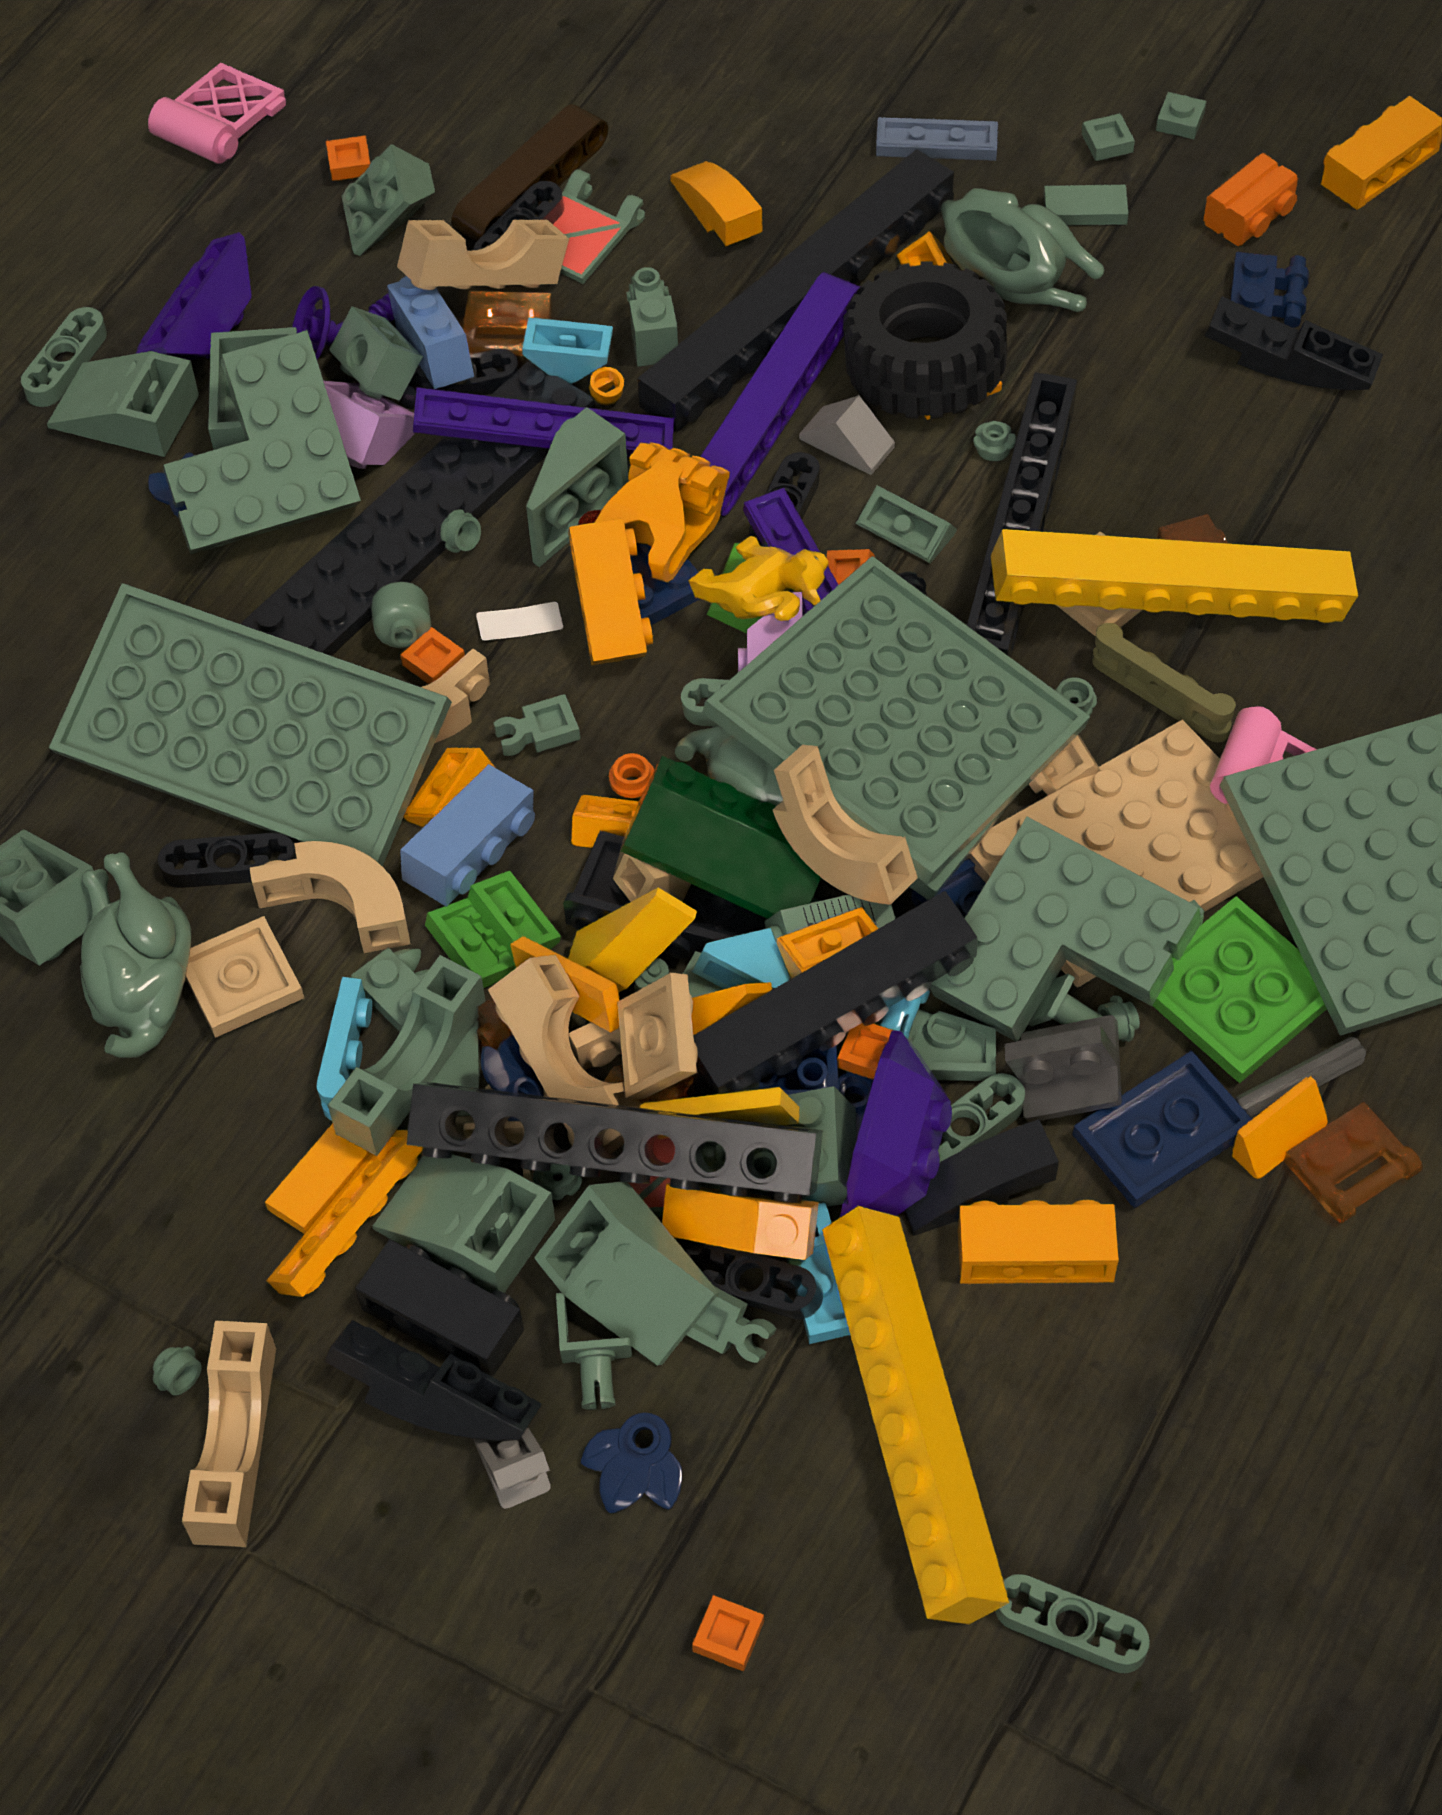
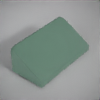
[856,485,957,564]

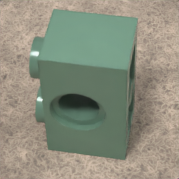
[329,306,423,401]

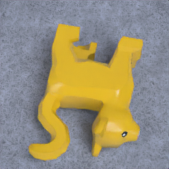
[688,536,828,621]

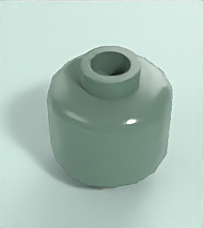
[371,582,432,648]

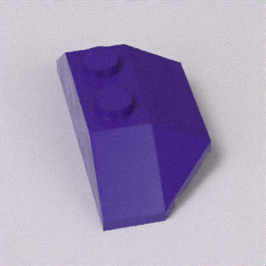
[135,232,252,361]
[840,1030,952,1217]

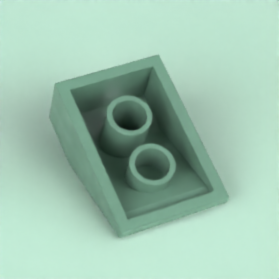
[526,407,629,567]
[0,829,111,966]

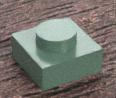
[1156,92,1207,139]
[1082,113,1135,161]

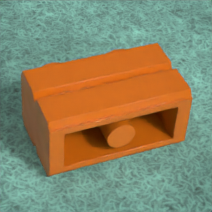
[1203,153,1298,247]

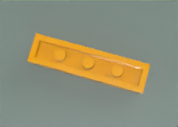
[266,1130,422,1297]

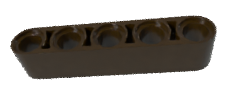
[451,104,609,242]

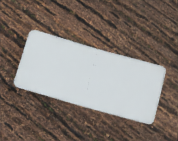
[476,602,563,640]

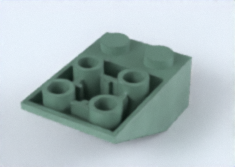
[47,351,199,457]
[701,1086,857,1207]
[372,1154,555,1293]
[534,1181,719,1366]

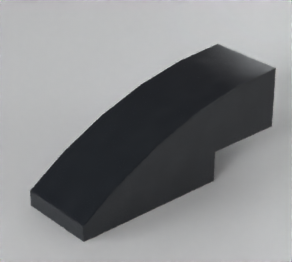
[903,1119,1059,1236]

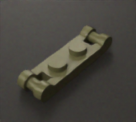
[1092,623,1236,742]

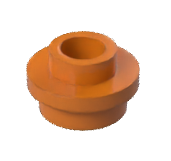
[609,753,654,798]

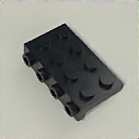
[563,830,767,959]

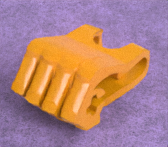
[595,442,730,583]

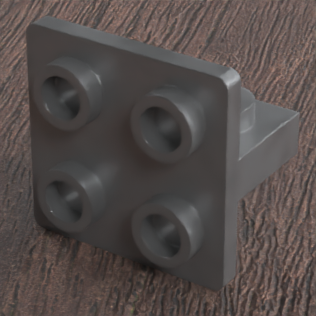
[1005,1015,1122,1122]

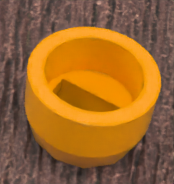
[589,367,624,405]

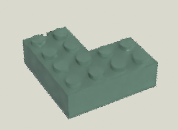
[163,330,361,555]
[930,817,1201,1042]

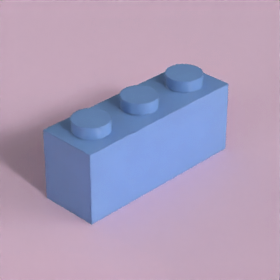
[387,276,474,389]
[400,764,535,907]

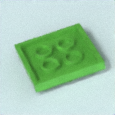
[1152,896,1327,1083]

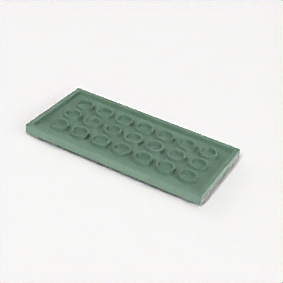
[49,583,452,866]

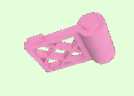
[148,63,286,164]
[1210,707,1316,804]

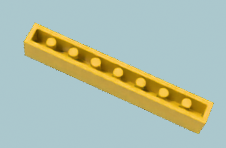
[991,529,1358,623]
[822,1206,1009,1624]

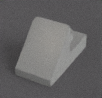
[473,1428,551,1508]

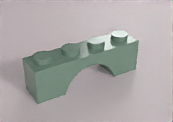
[328,955,487,1156]

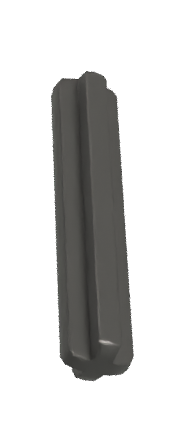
[1235,1037,1366,1119]

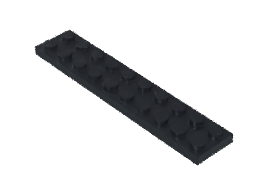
[240,360,595,656]

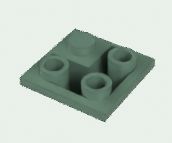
[342,144,435,256]

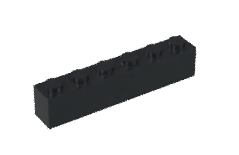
[693,891,978,1095]

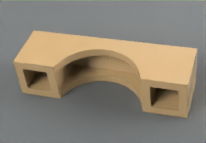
[397,220,569,290]
[488,955,642,1154]
[182,1321,276,1547]

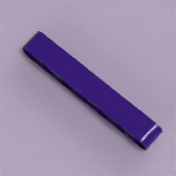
[700,272,860,516]

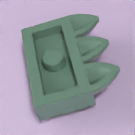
[351,947,429,1032]

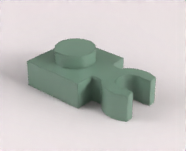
[494,694,580,756]
[686,1287,776,1363]

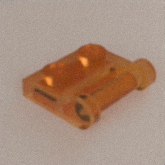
[463,291,552,356]
[1284,1102,1423,1223]

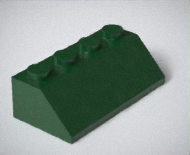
[621,756,821,919]

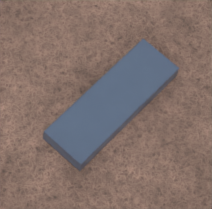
[876,117,998,161]

